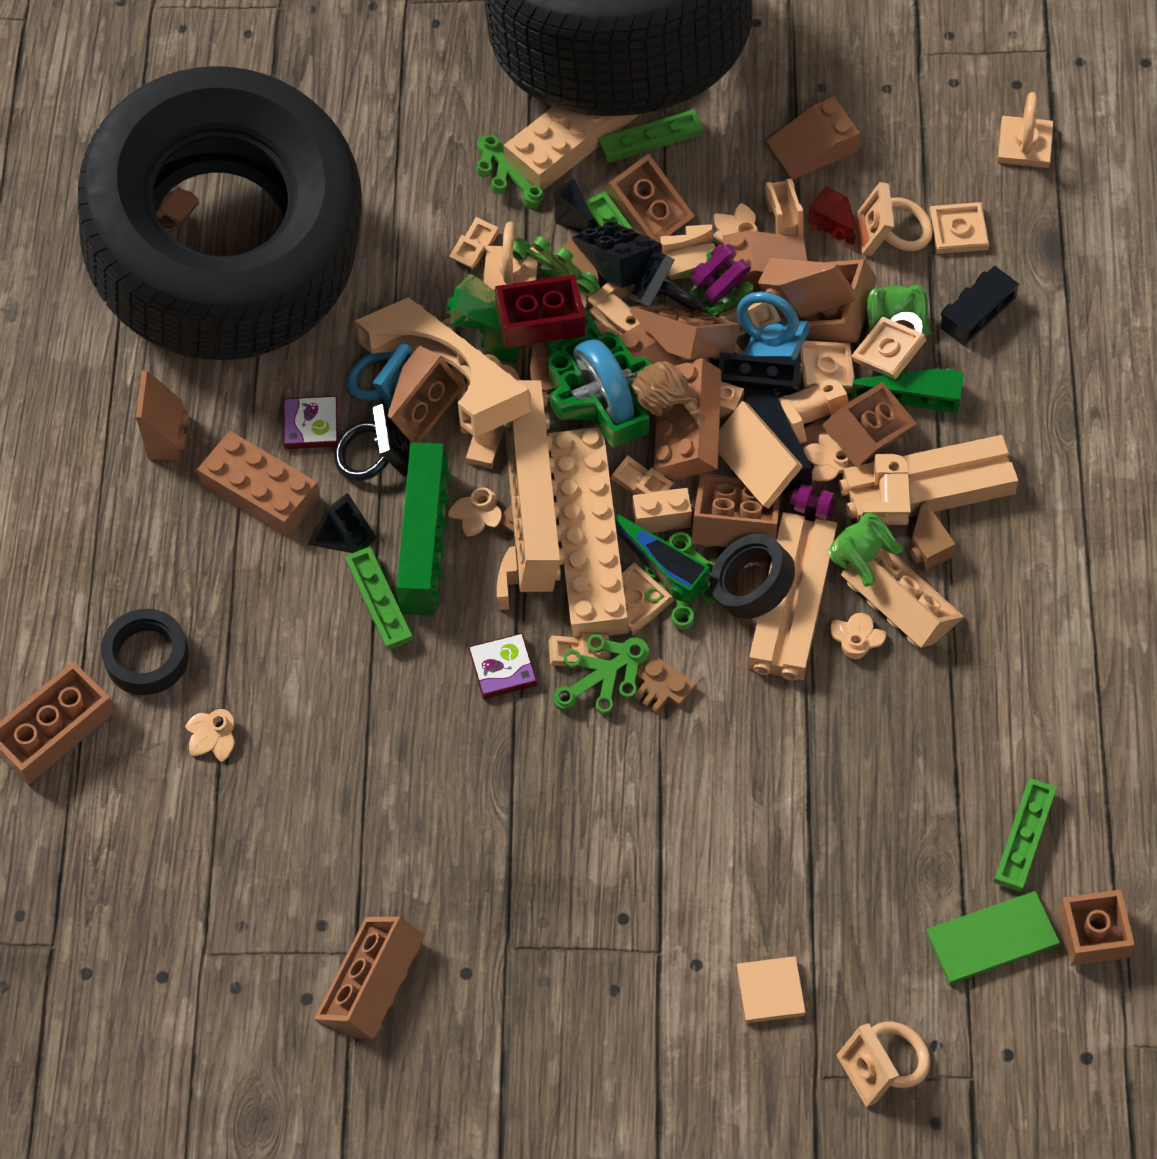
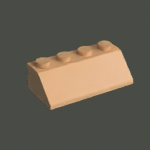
[841,548,964,648]

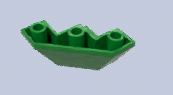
[446,274,521,363]

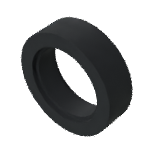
[710,534,795,619]
[101,609,189,695]

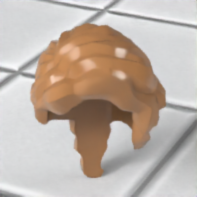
[631,361,705,426]

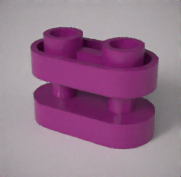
[691,244,751,304]
[790,484,836,521]

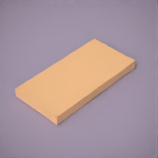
[718,401,803,508]

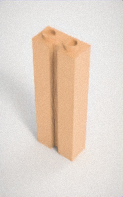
[839,435,1018,524]
[749,512,837,681]

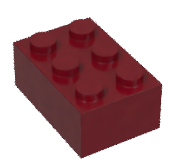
[495,274,586,349]

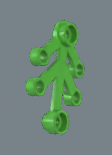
[476,135,544,209]
[513,236,600,296]
[645,532,717,630]
[553,634,649,714]

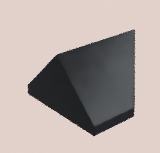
[554,179,593,233]
[308,493,377,553]

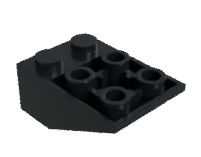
[572,221,662,288]

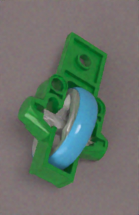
[543,305,651,449]

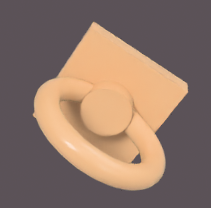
[997,92,1053,168]
[857,182,933,256]
[483,221,539,291]
[836,1022,930,1107]

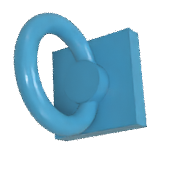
[737,292,810,360]
[347,343,414,410]

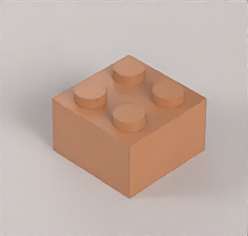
[1058,890,1135,966]

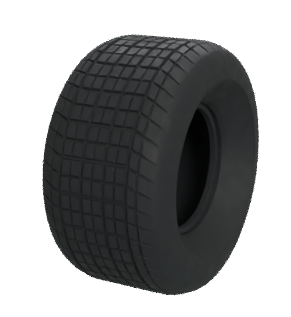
[484,0,753,116]
[77,66,362,360]

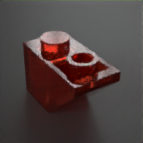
[808,186,857,245]

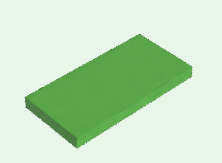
[926,891,1060,985]

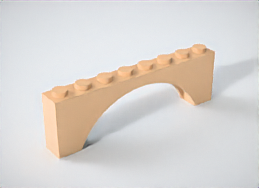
[355,297,531,437]

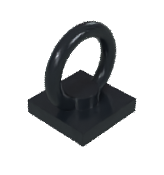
[627,251,707,313]
[334,404,410,481]

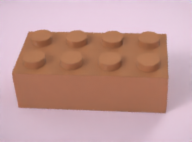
[654,358,721,481]
[197,431,320,538]
[0,661,115,785]

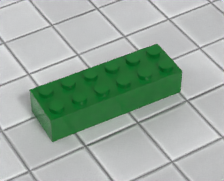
[396,442,451,615]

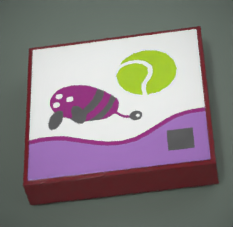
[283,396,338,449]
[468,633,537,699]

